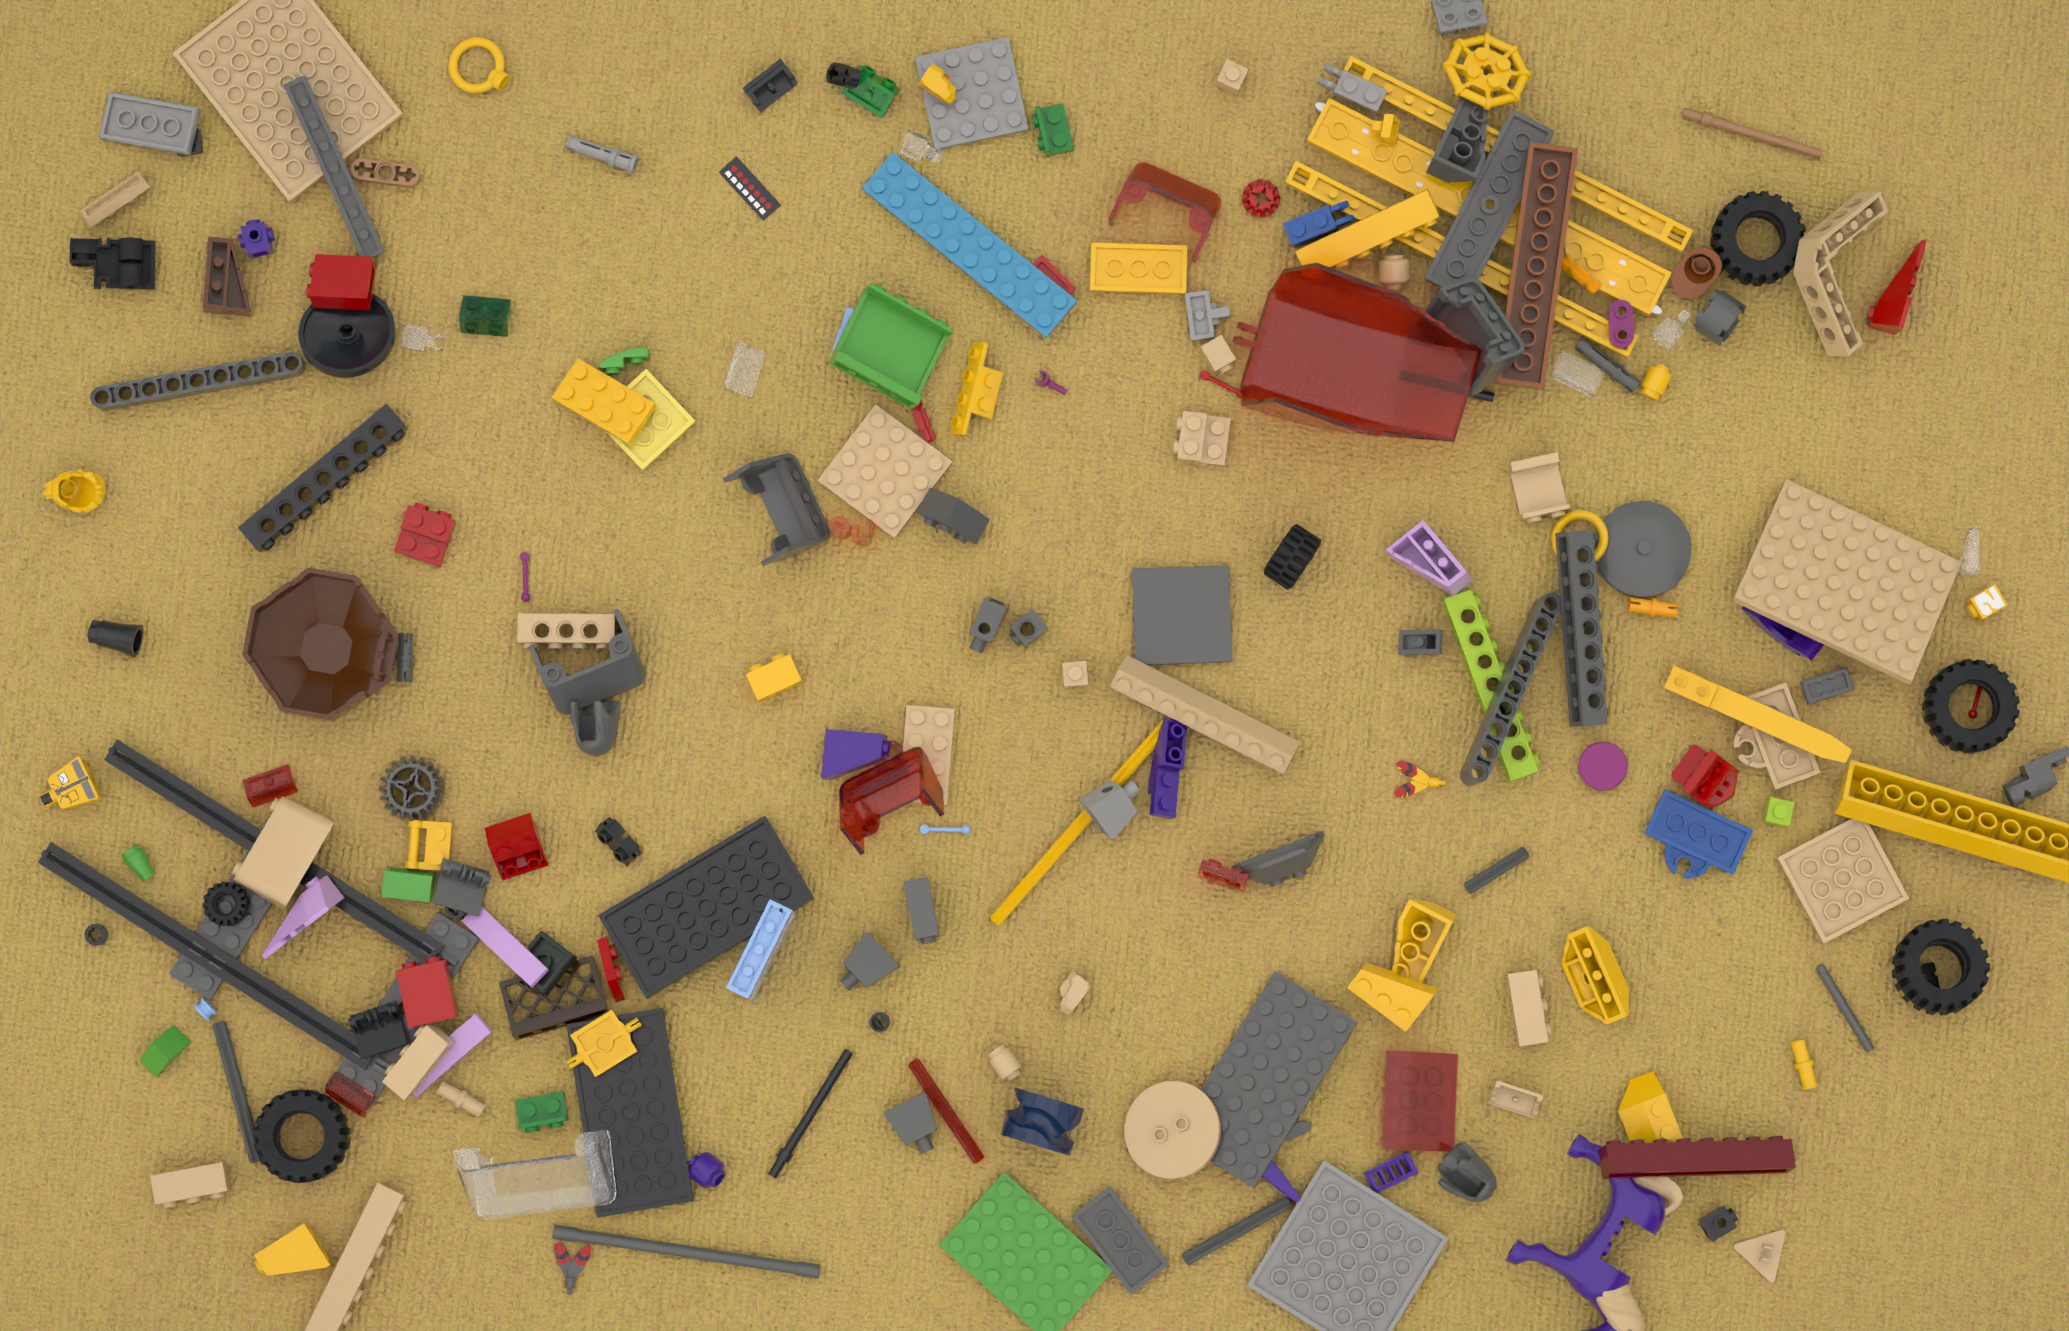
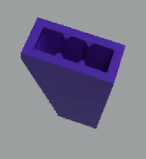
[821,729,890,780]

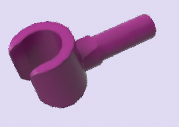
[1035,370,1068,395]

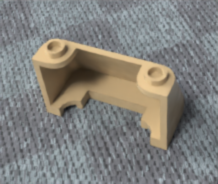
[232,796,335,910]

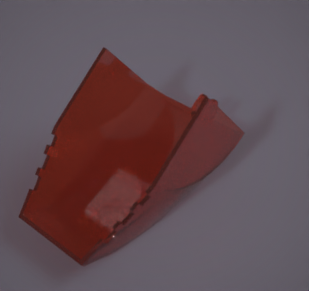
[1232,262,1482,442]

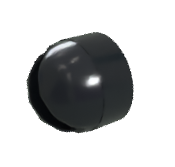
[870,1012,890,1032]

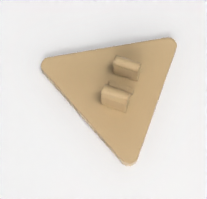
[1733,1230,1786,1283]

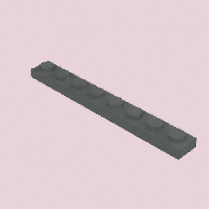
[283,75,385,257]

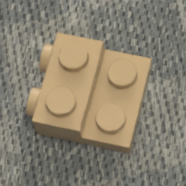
[1173,411,1231,467]

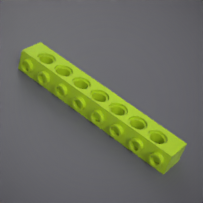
[1442,589,1540,783]

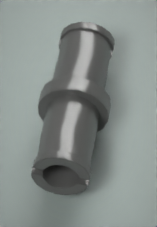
[395,633,415,682]

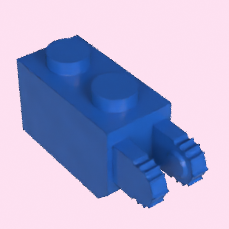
[1283,201,1355,248]

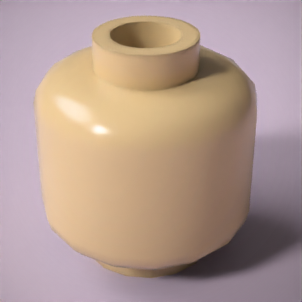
[1378,254,1410,289]

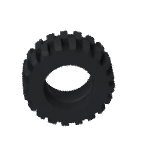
[1710,191,1806,286]
[1922,659,2020,754]
[1891,919,1990,1016]
[253,1089,350,1183]

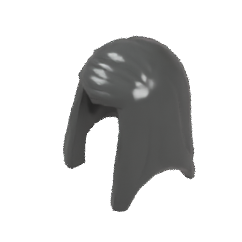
[570,701,621,757]
[1437,1141,1497,1203]

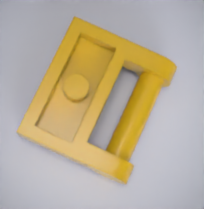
[405,820,453,871]

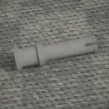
[566,135,639,175]

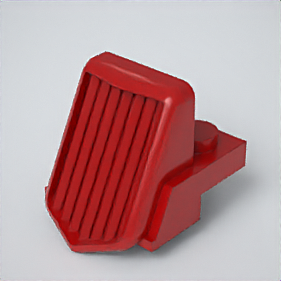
[1671,745,1740,811]

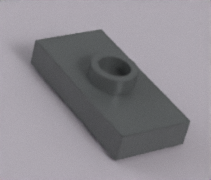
[1800,667,1854,705]

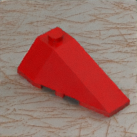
[1866,239,1927,335]

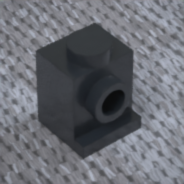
[1697,1206,1738,1242]

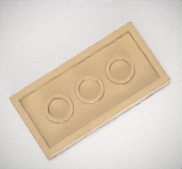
[899,705,955,806]

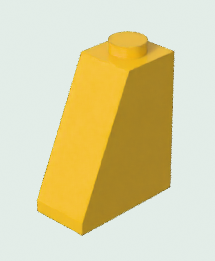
[254,1223,333,1276]

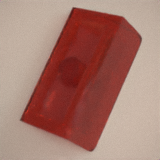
[243,764,298,808]
[325,1072,376,1118]

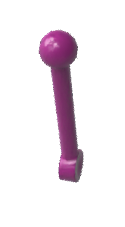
[520,552,531,602]

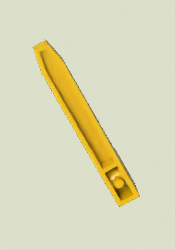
[1664,665,1852,763]

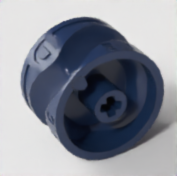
[1000,1087,1084,1156]

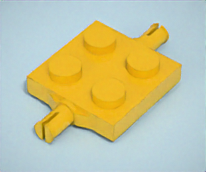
[566,1010,642,1077]

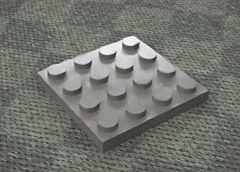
[915,37,1029,151]

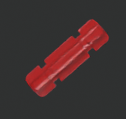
[910,400,936,443]

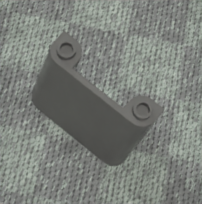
[1417,278,1525,397]

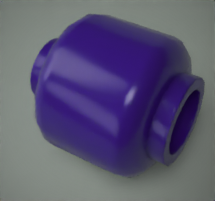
[689,1152,726,1188]

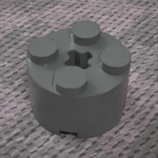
[1693,289,1747,347]

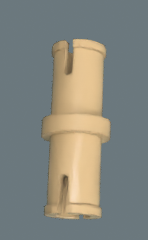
[436,1081,486,1118]

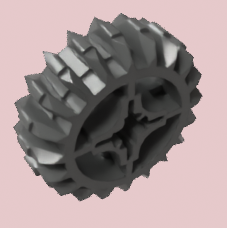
[379,756,445,821]

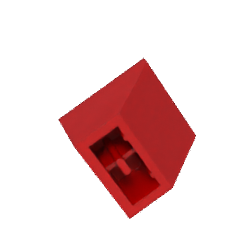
[484,813,549,881]

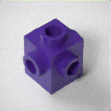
[238,220,275,259]

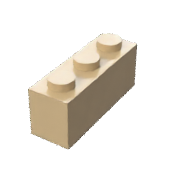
[1506,970,1552,1047]
[382,1023,455,1100]
[150,1162,231,1208]

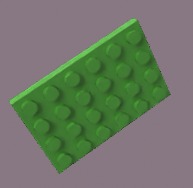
[939,1172,1112,1331]

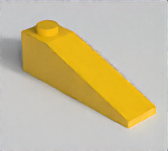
[1392,898,1457,983]

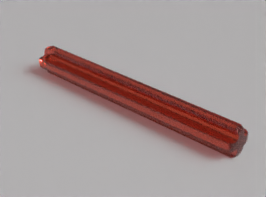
[908,1058,984,1164]

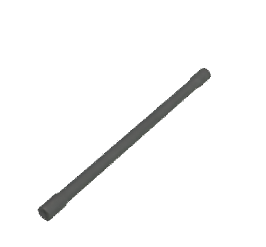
[552,1224,821,1279]

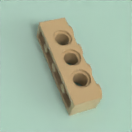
[517,613,617,650]

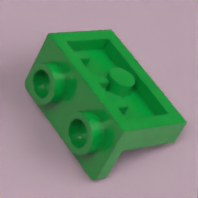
[841,65,901,118]
[1032,103,1074,157]
[515,1092,569,1133]

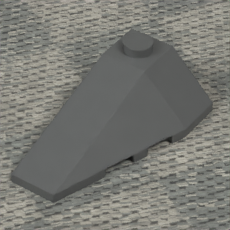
[1426,89,1488,183]

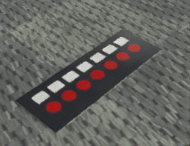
[719,156,781,221]

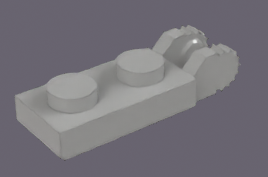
[1317,64,1387,113]

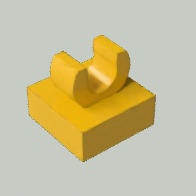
[1372,114,1400,144]

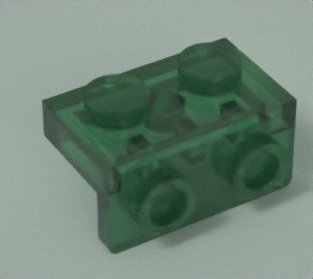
[459,295,511,337]

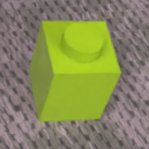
[1762,797,1795,828]

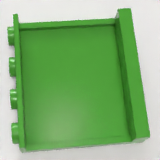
[828,284,954,409]

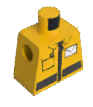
[40,756,103,811]

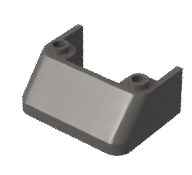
[723,453,830,566]
[528,609,646,715]

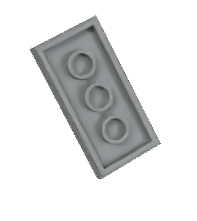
[99,92,201,156]

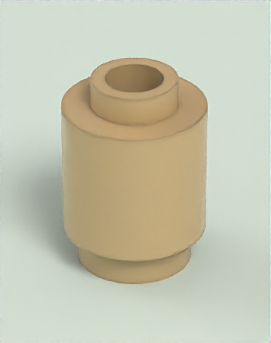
[987,1044,1022,1081]

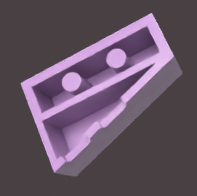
[1386,520,1472,596]

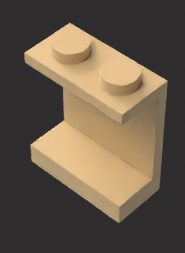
[1508,452,1570,524]

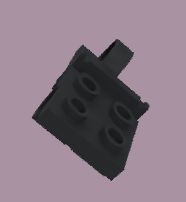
[70,237,156,290]

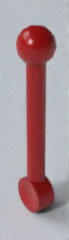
[1200,370,1246,398]
[1968,686,1982,719]

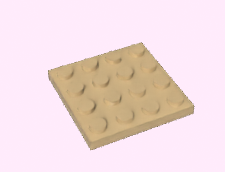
[817,404,953,539]
[1776,819,1909,944]

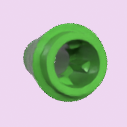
[121,844,154,881]

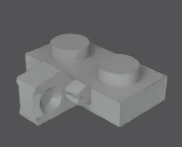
[1185,290,1231,342]

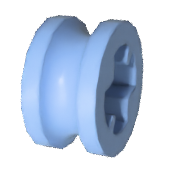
[194,997,217,1021]

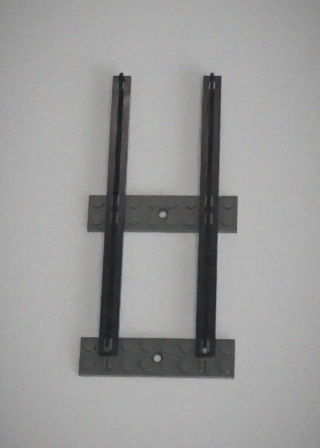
[38,739,480,1104]

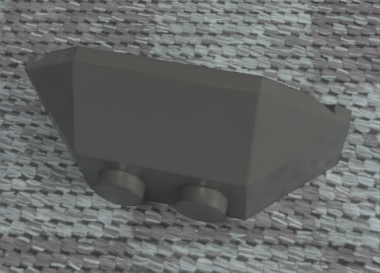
[1231,831,1324,887]

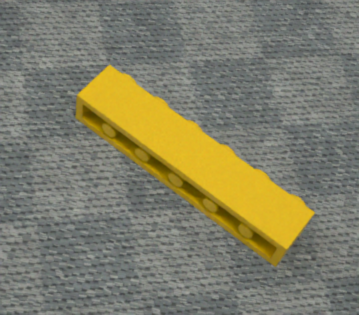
[1295,189,1440,279]

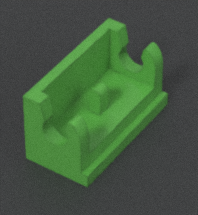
[381,867,436,903]

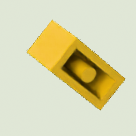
[746,653,803,702]

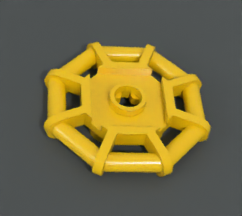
[1443,32,1531,110]

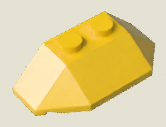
[1561,925,1629,1025]
[1618,1071,1683,1143]

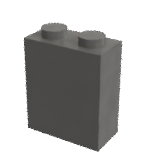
[903,877,940,945]

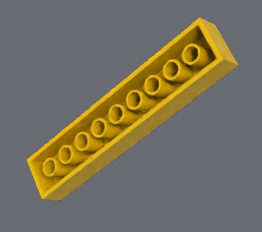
[1835,760,2069,883]

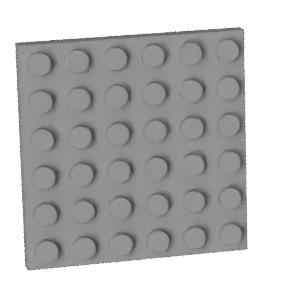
[1247,1160,1449,1331]

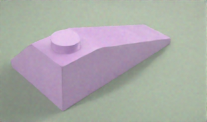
[262,875,344,959]

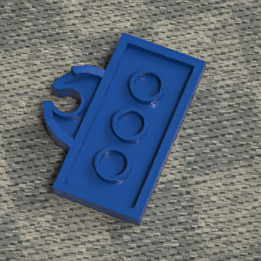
[1644,789,1753,879]

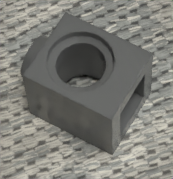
[1010,610,1048,648]

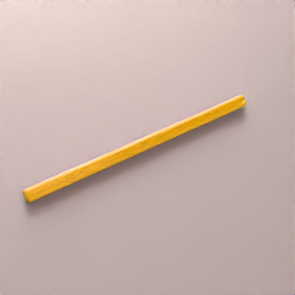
[990,720,1163,926]

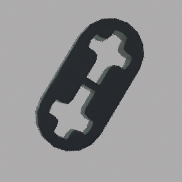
[826,62,861,89]

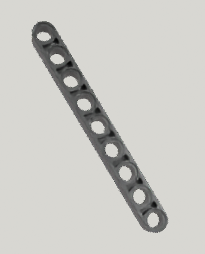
[90,352,306,411]
[1460,592,1561,787]

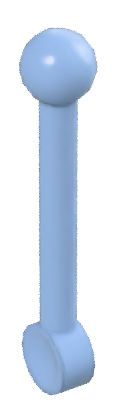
[920,824,971,834]

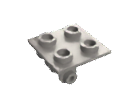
[1431,0,1488,36]

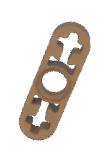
[350,158,421,188]

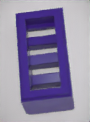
[1363,1151,1419,1193]
[1263,1161,1301,1203]

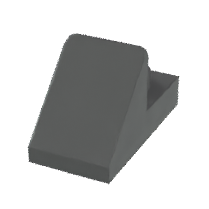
[1398,629,1443,657]

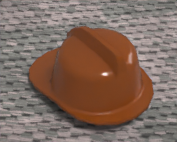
[1671,247,1722,299]

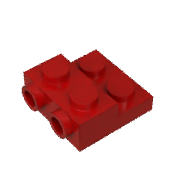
[394,503,456,568]

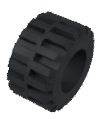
[1264,524,1321,590]

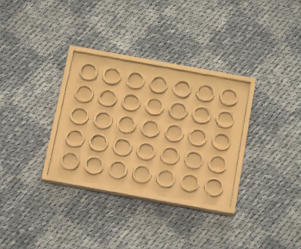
[172,0,404,203]
[1732,479,1961,685]

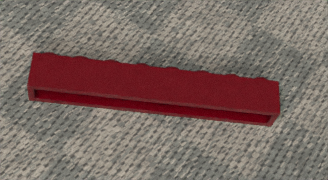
[1598,1136,1796,1179]

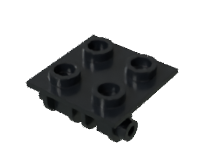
[348,1001,407,1060]

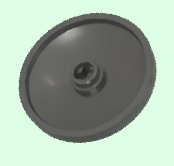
[1594,501,1691,598]

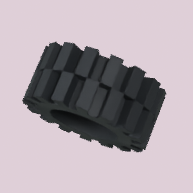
[202,882,249,926]

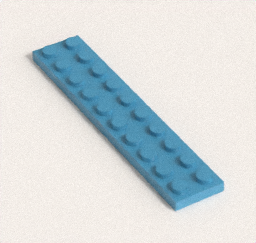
[862,152,1077,339]

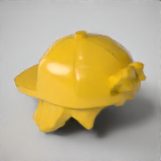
[43,469,106,513]

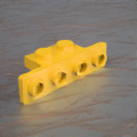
[950,342,1003,436]

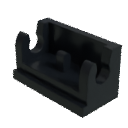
[743,58,798,113]

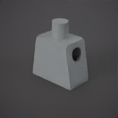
[1079,780,1140,840]

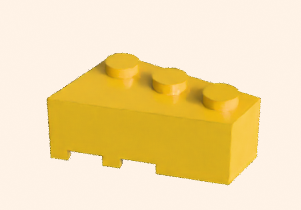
[1347,962,1438,1032]

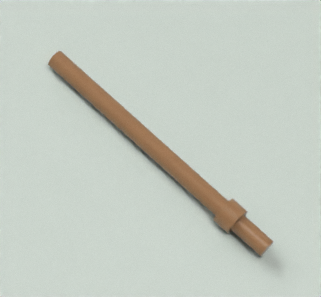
[1682,108,1822,159]

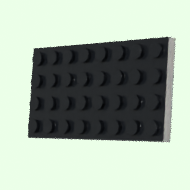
[598,816,815,999]
[566,1008,694,1218]

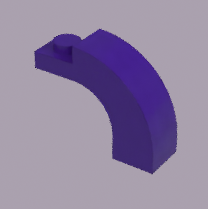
[1741,606,1824,661]

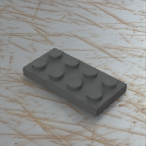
[1072,1186,1169,1295]

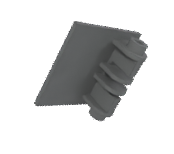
[433,858,491,917]

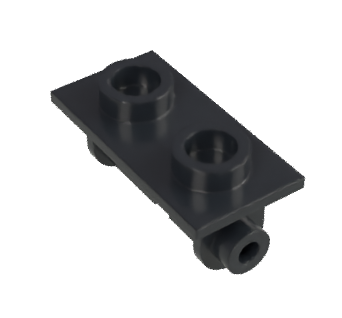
[595,817,642,867]

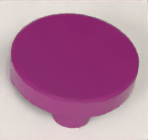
[1578,742,1628,791]

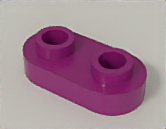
[1608,300,1634,349]

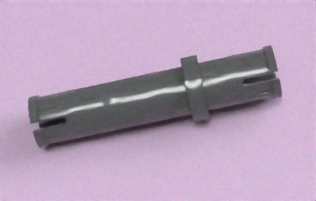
[1575,337,1641,394]

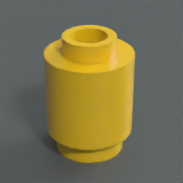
[1640,363,1672,401]

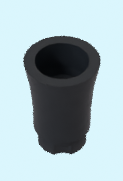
[87,620,144,658]

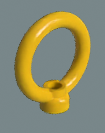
[448,37,509,93]
[1551,510,1609,561]

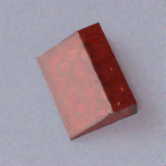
[1381,1050,1458,1152]

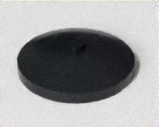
[298,293,396,378]

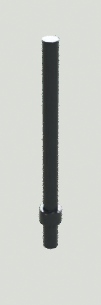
[768,1049,853,1178]

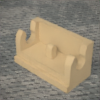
[1487,1080,1544,1119]

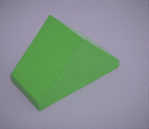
[139,1025,191,1077]

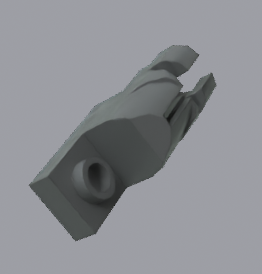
[2003,746,2069,807]

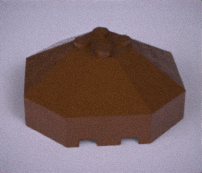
[242,567,399,722]

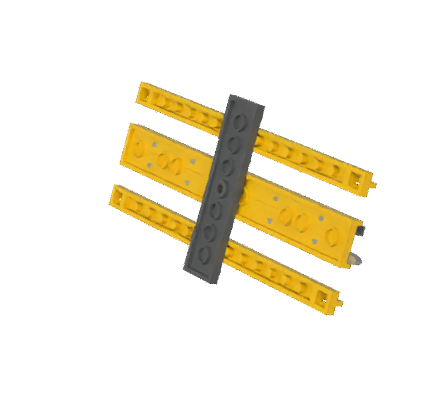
[1285,56,1693,358]

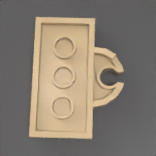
[1732,682,1821,790]

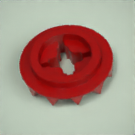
[1242,179,1280,218]

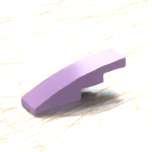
[462,906,549,988]
[414,1013,493,1097]

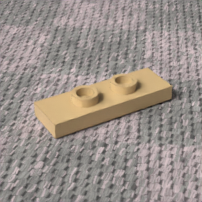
[80,171,150,228]

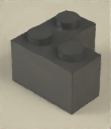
[916,488,990,544]

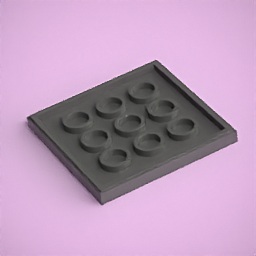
[1132,565,1232,665]

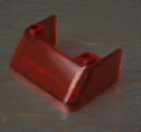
[1108,162,1221,263]
[839,747,944,855]

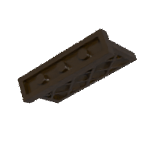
[499,956,609,1041]

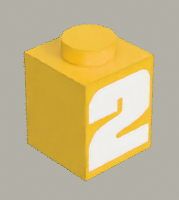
[1966,584,2008,622]

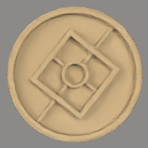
[1124,1081,1221,1179]

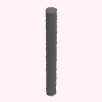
[1815,964,1875,1052]

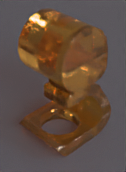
[829,516,875,547]

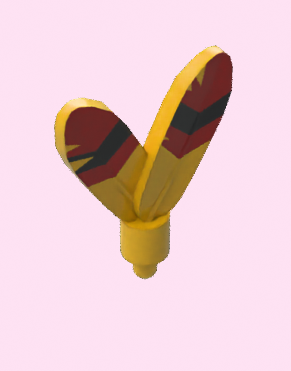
[1394,761,1446,798]

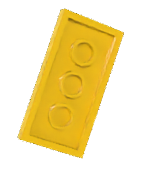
[1090,242,1187,294]
[551,358,657,446]

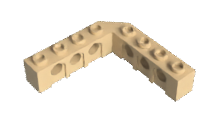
[1793,191,1888,356]

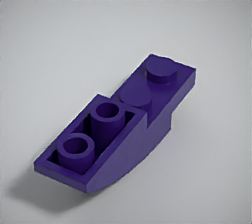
[1148,718,1187,819]

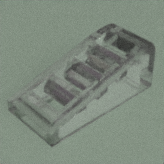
[1957,527,1980,578]

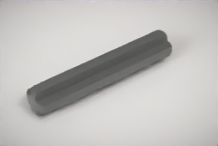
[1464,847,1530,894]

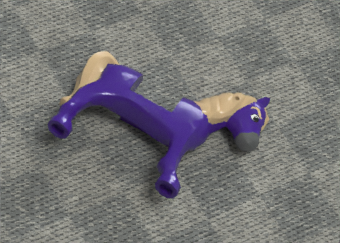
[1505,1134,1683,1331]

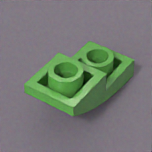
[599,347,649,375]

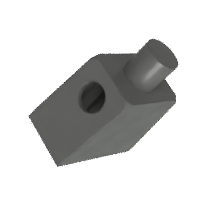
[969,596,1010,654]
[840,932,900,991]
[884,1092,937,1154]

